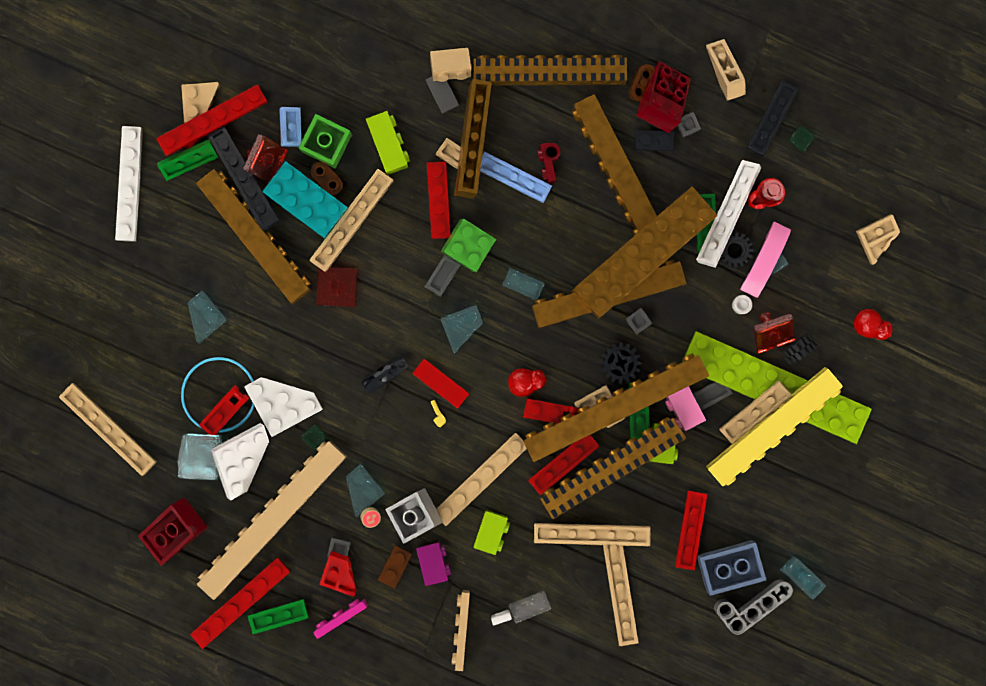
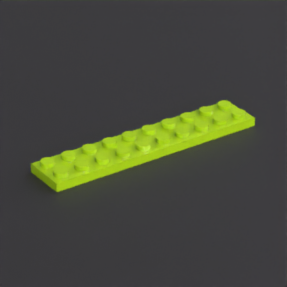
[682,331,872,444]

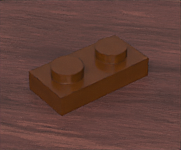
[378,545,413,589]

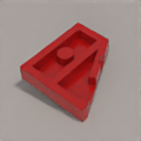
[319,551,356,597]

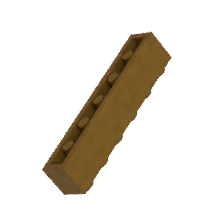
[454,79,492,199]

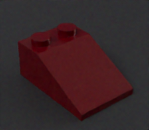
[138,497,208,566]

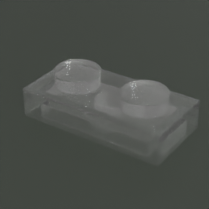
[509,590,551,623]

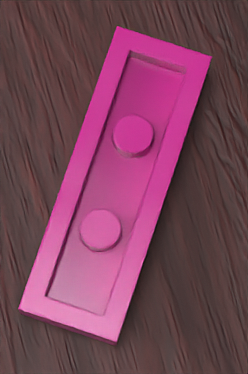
[313,599,368,639]

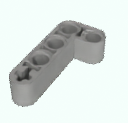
[714,579,793,635]

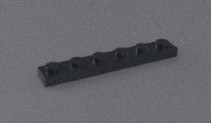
[207,125,280,232]

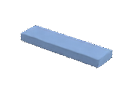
[480,151,552,203]

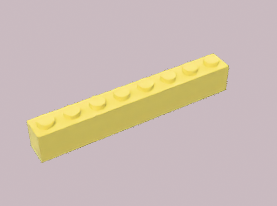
[706,367,843,486]

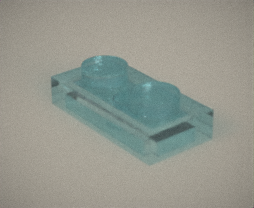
[502,268,545,301]

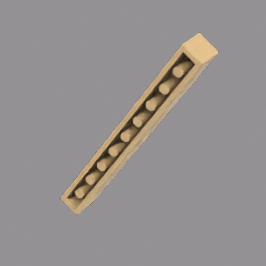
[197,441,347,600]

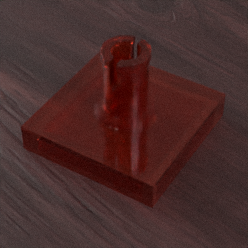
[243,134,288,183]
[316,267,357,307]
[754,312,794,354]

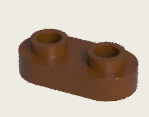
[629,64,655,102]
[311,162,343,196]

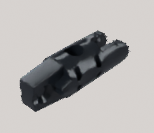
[362,355,408,394]

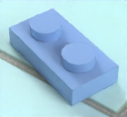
[280,107,302,147]

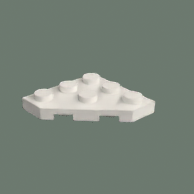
[244,377,323,437]
[211,423,269,500]

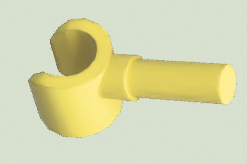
[431,400,446,427]

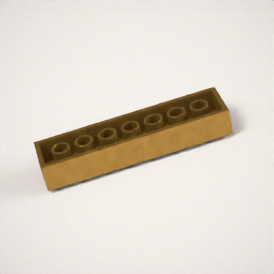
[573,187,718,319]

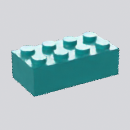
[262,161,348,239]

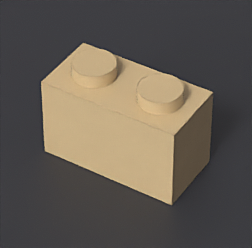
[430,48,471,82]

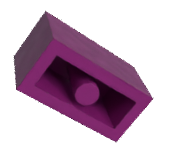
[416,541,451,586]

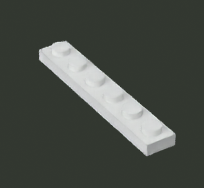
[115,126,143,242]
[696,160,761,268]

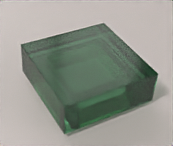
[788,125,816,152]
[301,424,328,451]

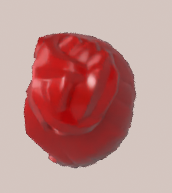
[748,177,786,209]
[853,309,893,340]
[508,368,547,397]

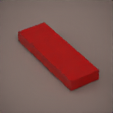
[412,359,469,409]

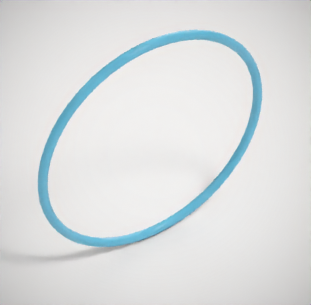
[181,357,254,432]

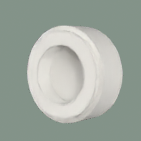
[732,295,752,314]

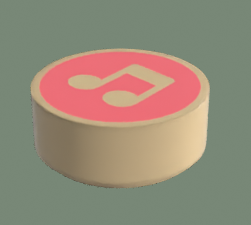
[360,507,381,528]

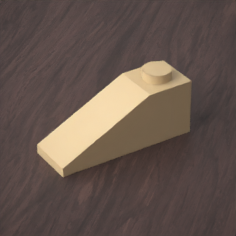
[706,39,745,101]

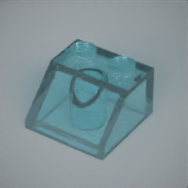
[178,434,222,480]

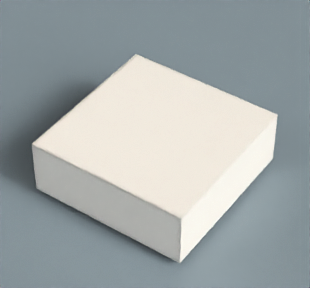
[491,610,512,625]

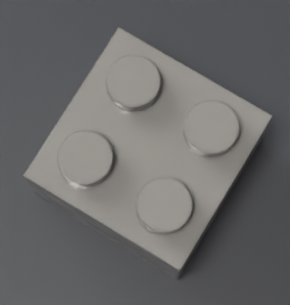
[385,488,443,544]

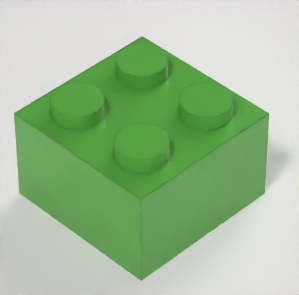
[299,114,352,169]
[441,219,496,272]

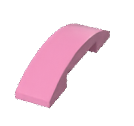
[740,222,791,298]

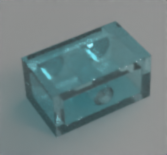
[780,556,826,600]

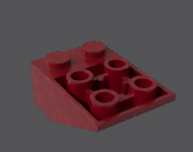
[637,61,691,133]

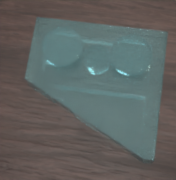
[187,291,228,344]
[440,304,483,353]
[346,464,385,517]

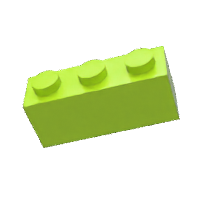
[366,111,410,175]

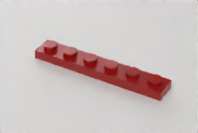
[156,85,267,157]
[190,557,291,649]

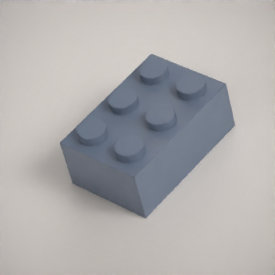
[697,540,766,596]

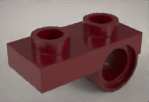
[537,143,560,184]

